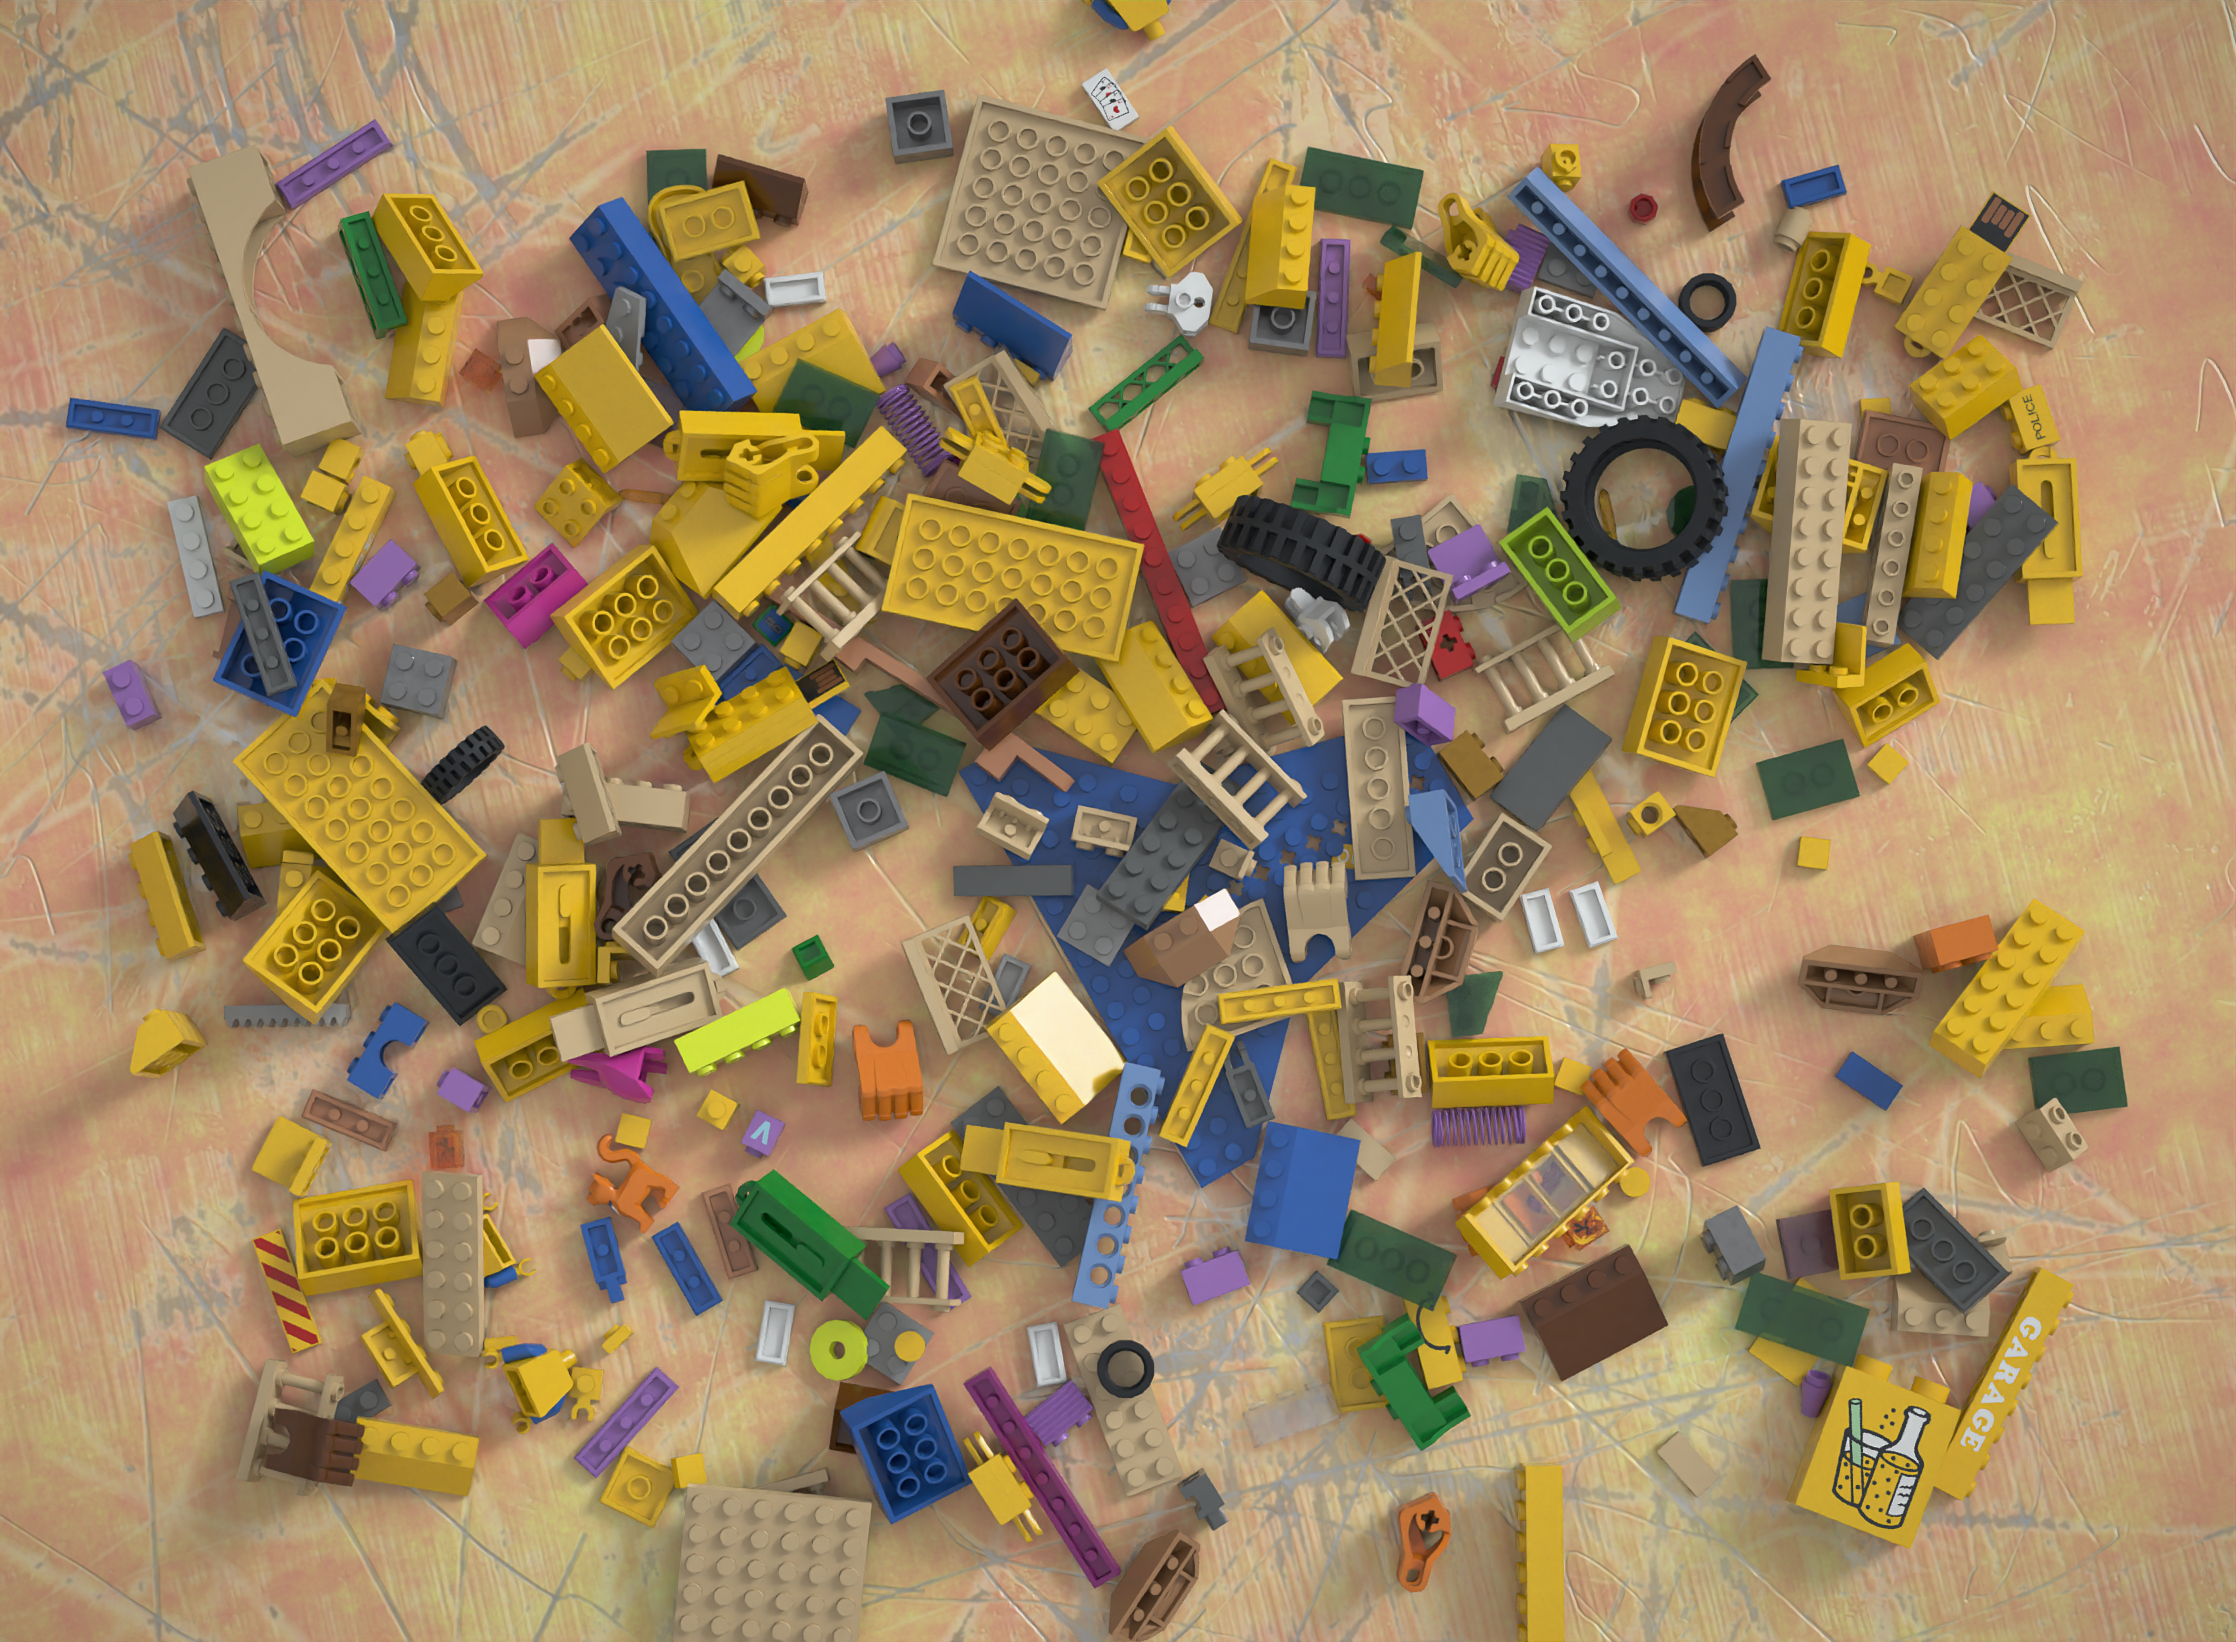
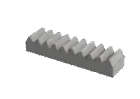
[224,1004,351,1028]

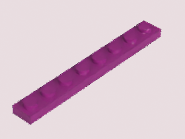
[963,1366,1122,1589]

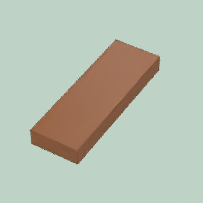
[301,1089,398,1152]
[701,1183,758,1280]

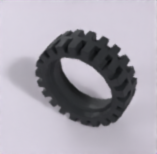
[421,725,505,805]

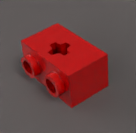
[1415,610,1476,682]

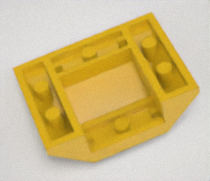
[1750,435,1888,554]
[649,481,783,600]

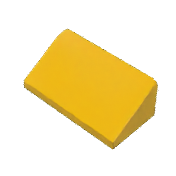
[957,896,1017,961]

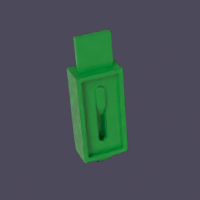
[729,1169,890,1320]

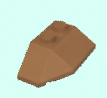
[497,316,562,438]
[1400,880,1479,1005]
[1123,888,1241,988]
[1798,945,1924,1015]
[1108,1529,1200,1642]

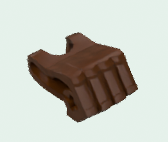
[594,852,662,942]
[263,1408,365,1487]

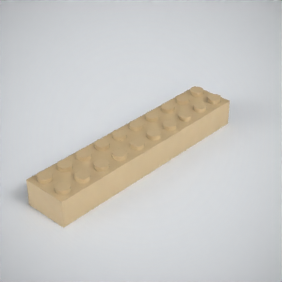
[612,714,864,978]

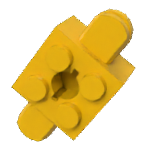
[938,427,1052,505]
[1172,447,1279,532]
[962,1430,1044,1543]

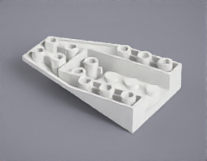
[1493,286,1687,428]

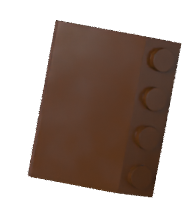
[926,598,1080,751]
[1518,1244,1668,1382]

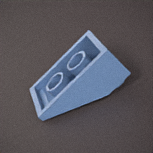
[1405,789,1467,893]

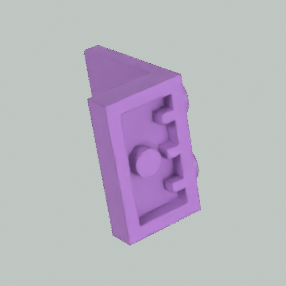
[1427,524,1511,604]

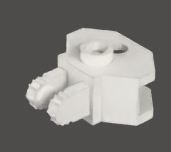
[1144,272,1213,337]
[1284,587,1350,655]

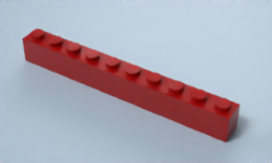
[1090,429,1227,715]

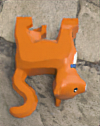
[586,1134,680,1234]

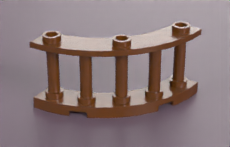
[1691,54,1771,232]

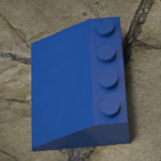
[952,271,1073,382]
[213,570,348,718]
[1245,1121,1361,1260]
[840,1383,973,1525]

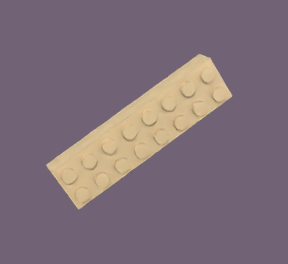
[1762,418,1852,664]

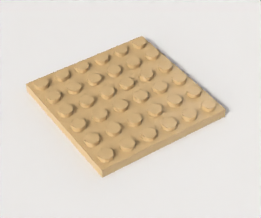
[933,94,1151,311]
[672,1483,872,1642]

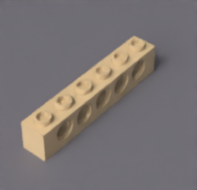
[1861,463,1923,649]

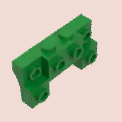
[1291,390,1372,519]
[1356,1313,1471,1451]

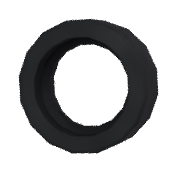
[1678,273,1737,332]
[1097,1340,1154,1398]

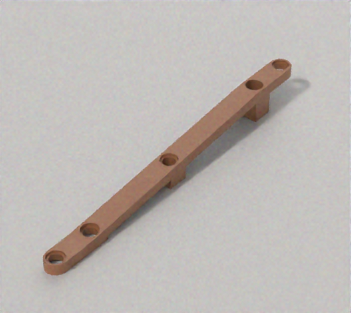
[730,562,1075,793]

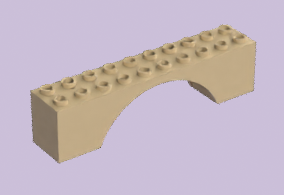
[187,144,362,458]

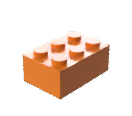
[1913,914,1999,974]

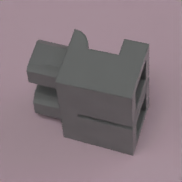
[1177,1468,1228,1531]

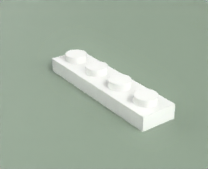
[167,495,226,619]

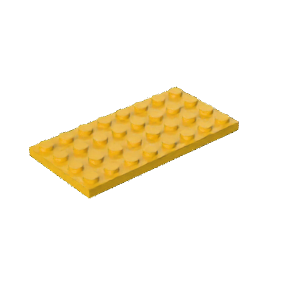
[882,493,1144,663]
[232,679,488,933]

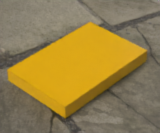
[657,180,761,263]
[796,992,838,1087]
[1747,1277,1850,1387]
[1323,1315,1389,1414]

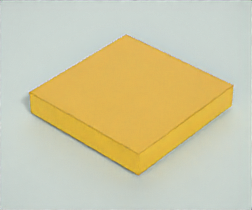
[599,1446,675,1528]

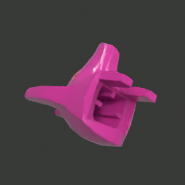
[567,1046,668,1104]

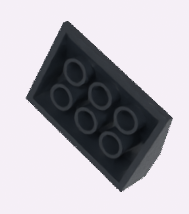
[173,790,267,921]

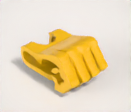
[1438,192,1520,291]
[723,433,819,517]

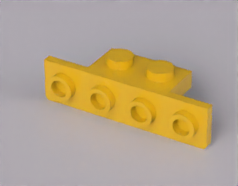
[1569,769,1641,885]
[359,1288,444,1399]

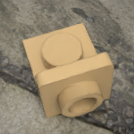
[1209,839,1257,882]
[1633,961,1677,1000]
[1975,1230,2012,1275]

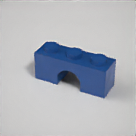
[347,1002,430,1100]

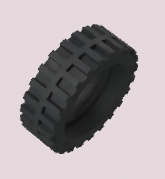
[1560,415,1729,582]
[1216,495,1386,612]

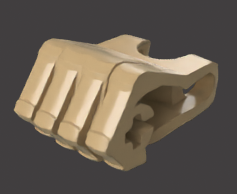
[1283,861,1352,963]

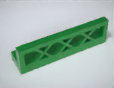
[337,211,408,340]
[1088,335,1204,433]

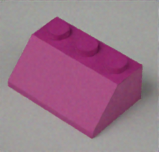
[483,543,588,649]

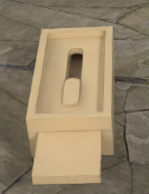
[548,957,726,1062]

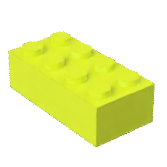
[204,443,314,576]
[674,988,801,1078]

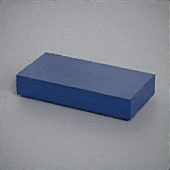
[1780,165,1847,209]
[1834,1051,1903,1111]

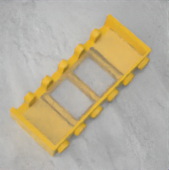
[1454,1105,1634,1280]

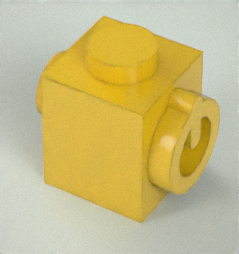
[1541,143,1582,192]
[720,244,767,289]
[404,430,454,475]

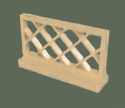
[1973,251,2083,349]
[943,345,1068,472]
[1350,556,1454,687]
[900,914,1006,1055]

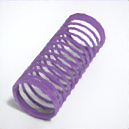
[875,384,955,478]
[1432,1106,1526,1148]

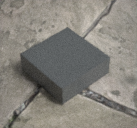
[1296,1270,1339,1313]

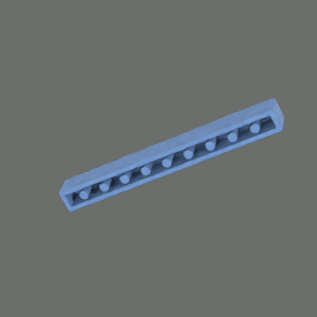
[1507,167,1747,408]
[1672,327,1803,625]

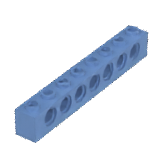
[1071,1062,1165,1309]

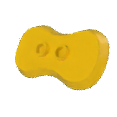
[647,185,723,306]

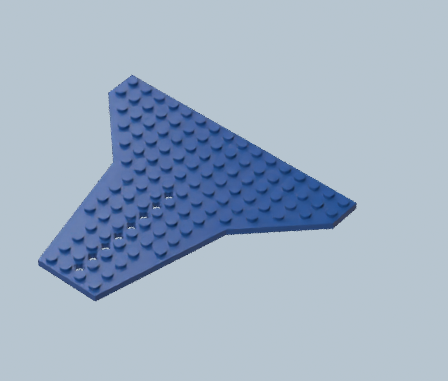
[959,731,1474,1188]

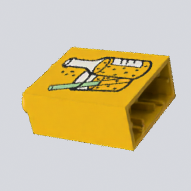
[1785,1353,1961,1549]

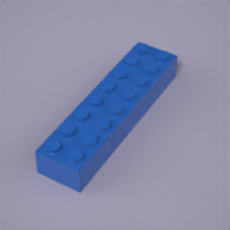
[569,197,757,412]

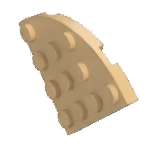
[1381,493,1528,613]
[1181,898,1295,1052]

